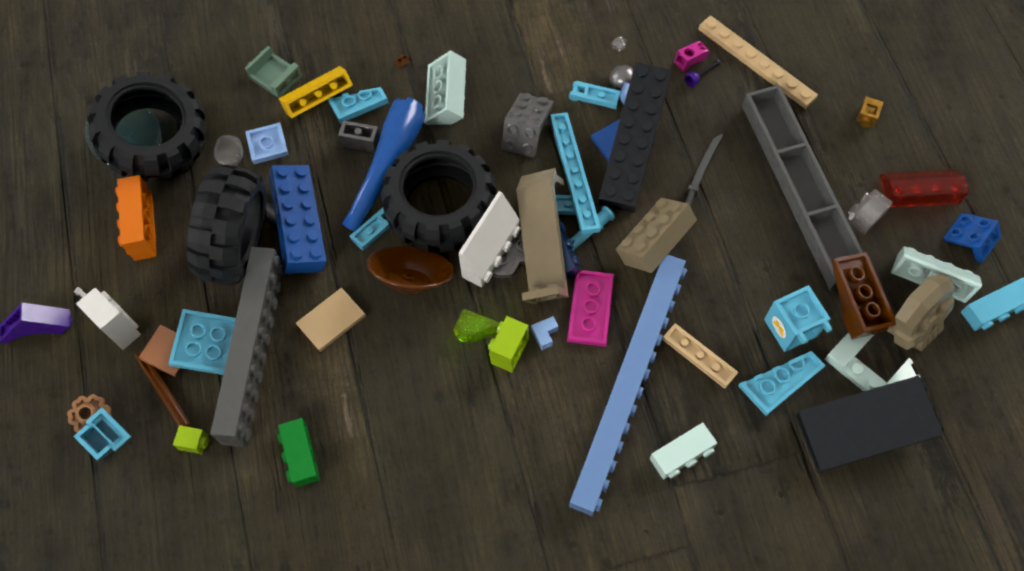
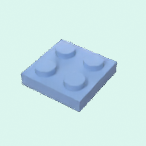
[245,122,289,164]

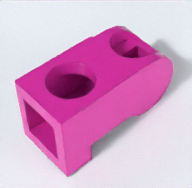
[674,41,710,72]

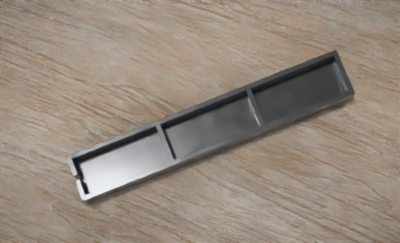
[742,85,863,291]

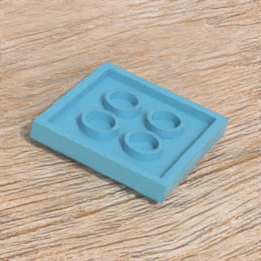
[168,309,236,375]

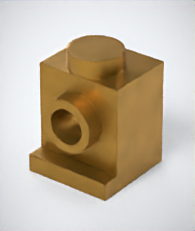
[856,97,884,127]

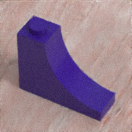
[0,302,72,344]

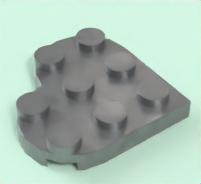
[492,231,525,278]

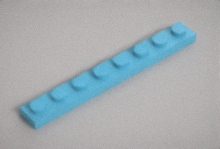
[550,112,601,235]

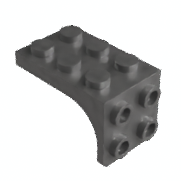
[501,93,554,157]

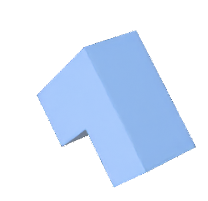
[531,316,558,351]

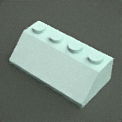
[424,50,466,125]
[891,246,982,303]

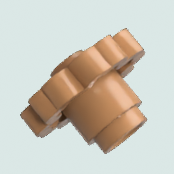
[67,394,112,433]

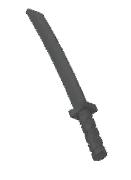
[685,134,723,207]

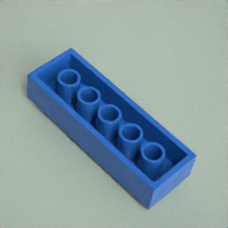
[269,165,327,274]

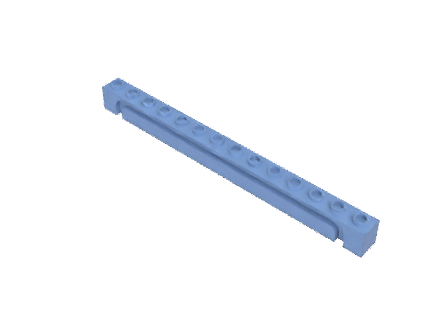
[569,255,687,516]

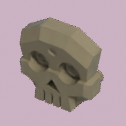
[887,273,955,351]

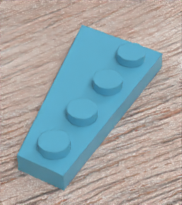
[738,351,826,416]

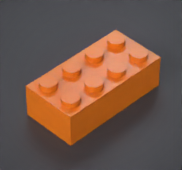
[115,175,157,261]

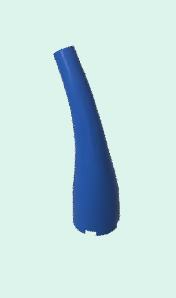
[342,97,426,232]

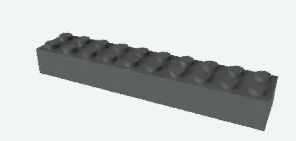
[210,247,284,447]

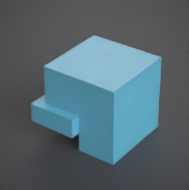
[73,408,131,461]

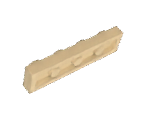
[662,323,738,389]

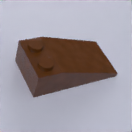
[832,252,896,340]

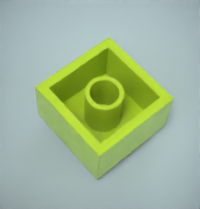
[488,316,529,373]

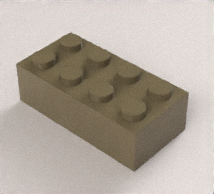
[616,197,697,273]

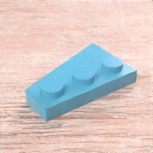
[327,87,389,124]

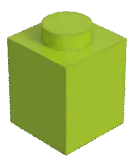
[173,425,209,454]

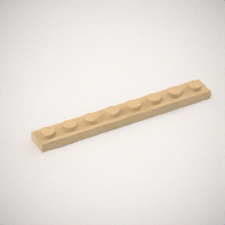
[698,15,818,109]

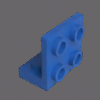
[944,213,1001,263]

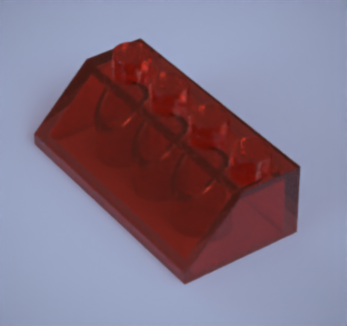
[880,170,970,207]

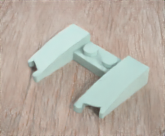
[824,332,920,392]

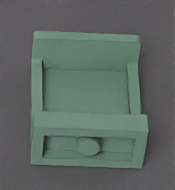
[245,46,302,98]

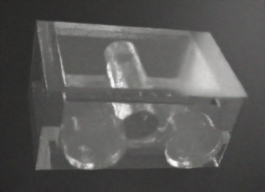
[847,189,893,235]

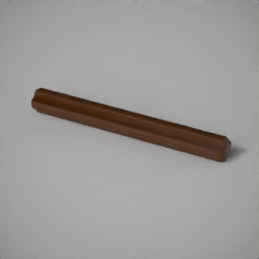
[135,350,191,427]

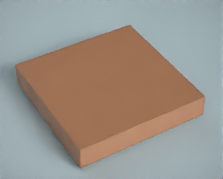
[139,325,180,377]

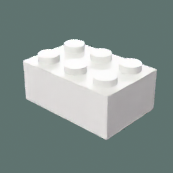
[76,288,141,350]

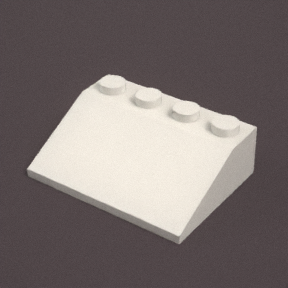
[459,191,521,288]

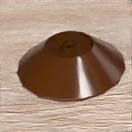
[366,246,455,295]

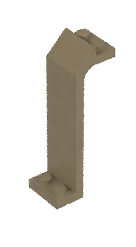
[516,168,569,304]

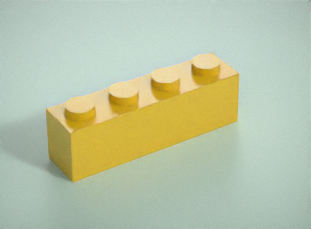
[279,66,353,118]

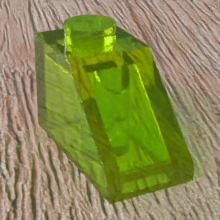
[454,309,499,343]

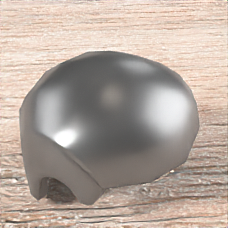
[609,65,633,89]

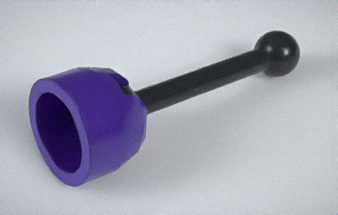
[685,59,720,87]

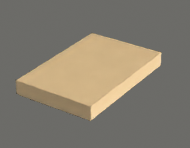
[296,287,366,352]

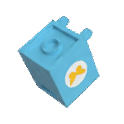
[764,285,832,352]

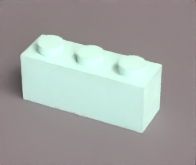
[650,423,717,480]

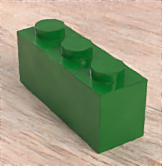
[277,418,320,488]

